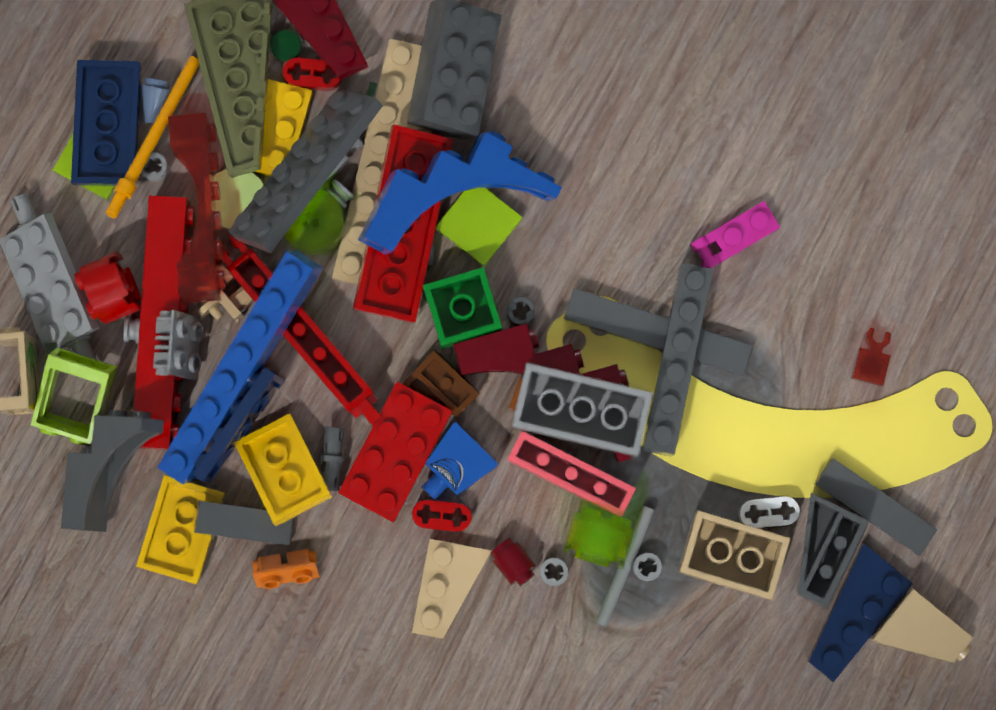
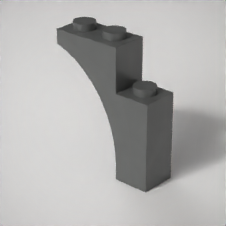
[61,410,164,532]

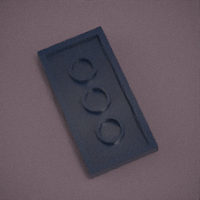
[71,60,142,186]

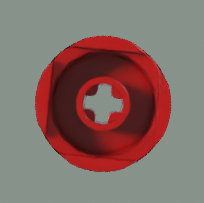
[74,252,142,324]

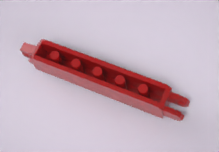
[214,236,382,426]

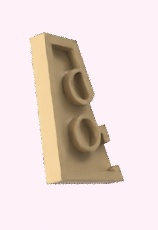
[412,539,492,639]

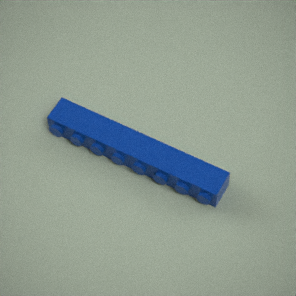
[157,250,324,485]

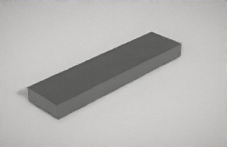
[814,458,937,556]

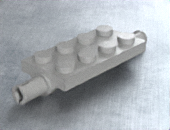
[0,193,99,360]

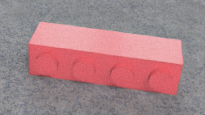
[507,431,636,518]

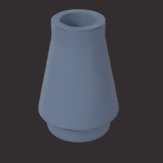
[141,78,171,123]

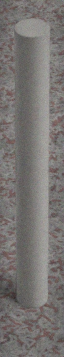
[595,506,655,628]

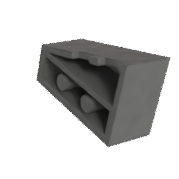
[798,493,869,610]

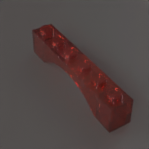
[168,113,226,304]

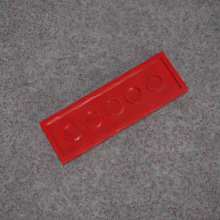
[352,124,454,323]

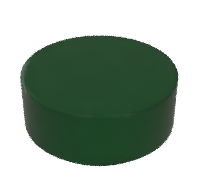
[270,30,302,63]

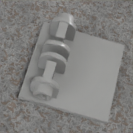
[153,310,203,380]

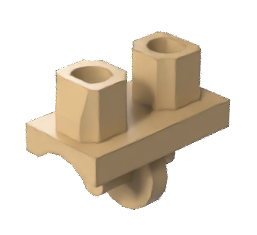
[197,265,253,323]

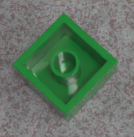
[423,267,502,350]

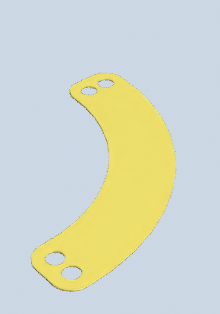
[546,296,992,498]

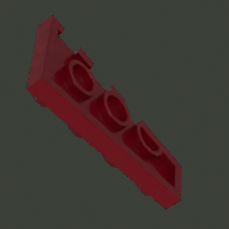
[273,0,368,80]

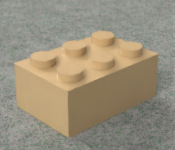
[677,511,790,600]

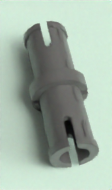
[319,426,345,491]

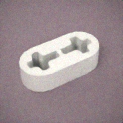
[738,497,800,528]

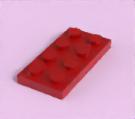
[338,381,453,523]

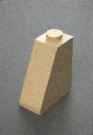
[869,589,973,663]

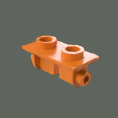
[252,549,320,589]

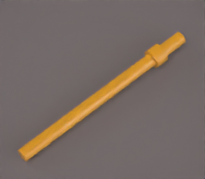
[105,56,200,219]

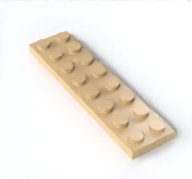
[332,39,432,285]

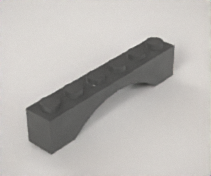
[641,263,713,457]

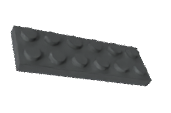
[228,88,383,253]

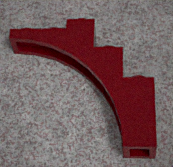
[453,324,631,463]

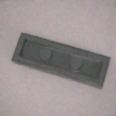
[194,501,293,545]

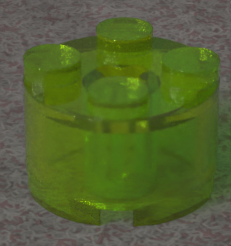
[284,189,345,256]
[563,507,635,569]

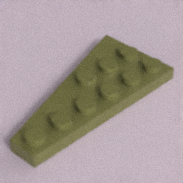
[184,0,273,178]

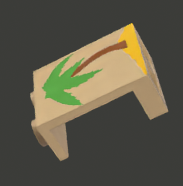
[0,327,39,416]

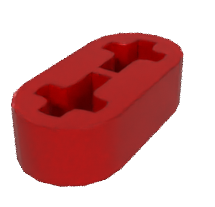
[283,58,342,91]
[412,500,472,532]

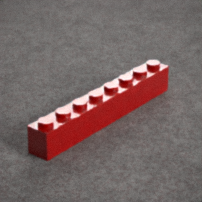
[134,195,195,450]

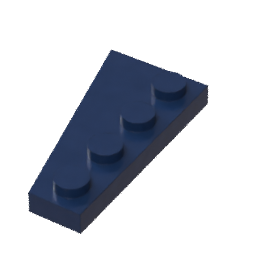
[193,367,285,484]
[807,543,913,682]

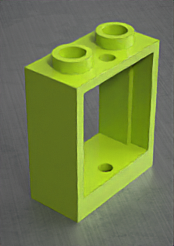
[30,347,117,445]

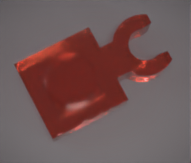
[851,328,891,387]

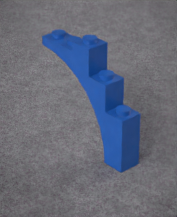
[358,131,562,255]

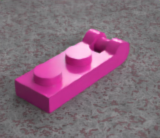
[689,201,780,269]

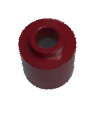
[490,538,536,586]

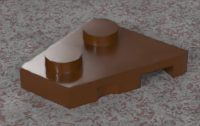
[403,350,480,417]

